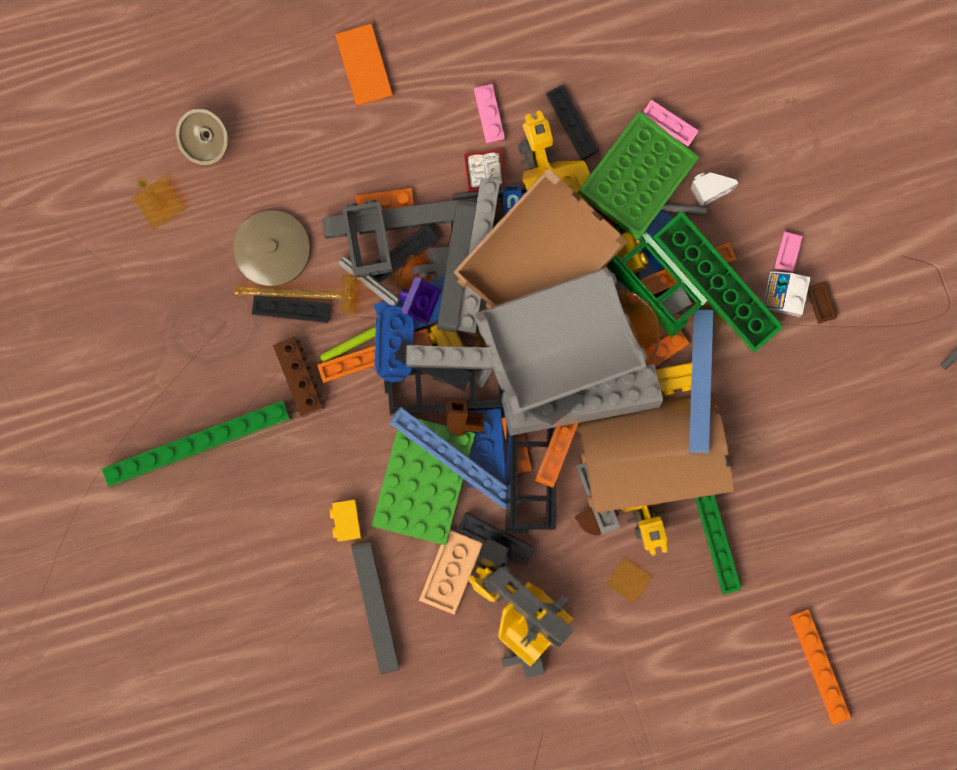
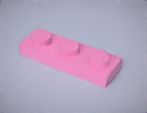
[474,84,505,144]
[643,100,699,148]

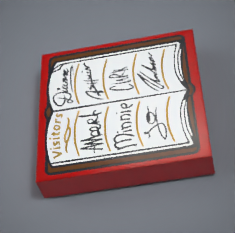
[464,150,506,192]

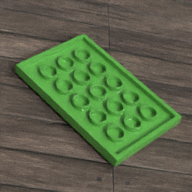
[577,111,699,240]
[372,418,476,545]

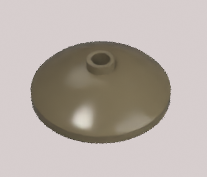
[176,108,229,165]

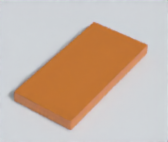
[335,24,393,107]

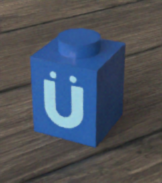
[502,185,522,214]

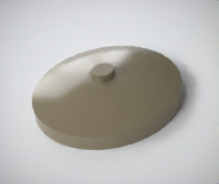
[234,210,310,287]

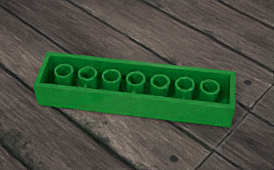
[651,211,783,353]

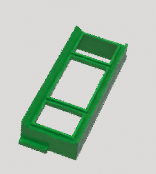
[607,224,708,338]

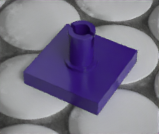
[399,276,441,325]

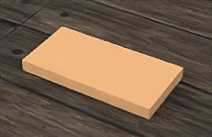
[419,530,483,615]

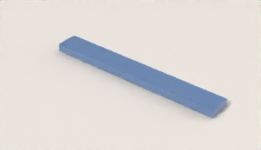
[689,310,713,453]
[389,407,520,510]

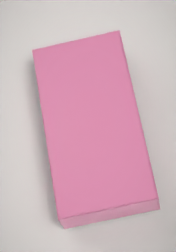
[774,231,803,273]

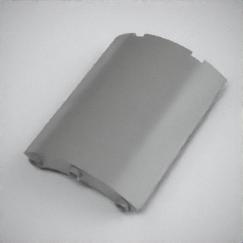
[475,267,647,415]

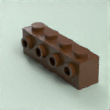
[273,337,325,418]

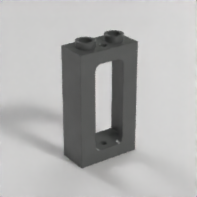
[342,200,393,278]

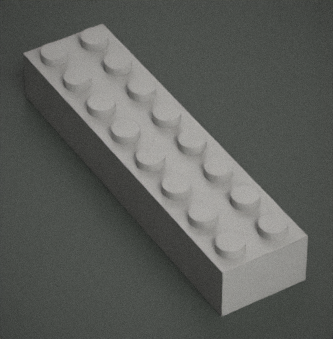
[502,364,663,436]

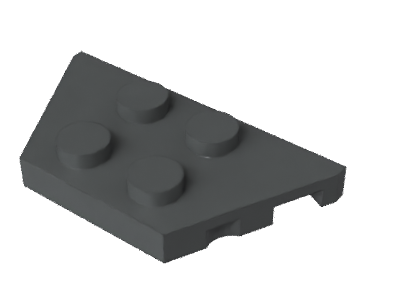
[522,393,585,425]

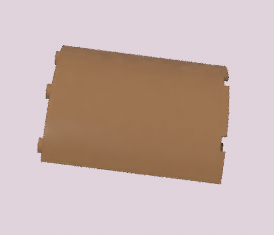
[453,168,628,308]
[576,394,734,513]

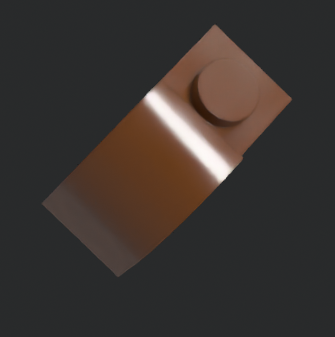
[445,399,484,436]
[574,507,619,536]

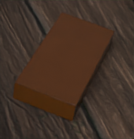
[807,282,837,324]

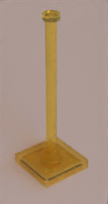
[132,177,185,230]
[235,274,357,317]

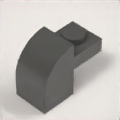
[411,246,450,280]
[501,652,545,678]

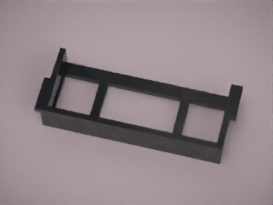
[384,367,505,416]
[505,421,556,534]

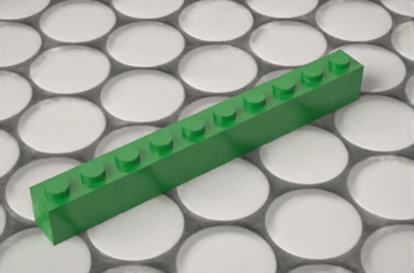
[102,401,291,488]

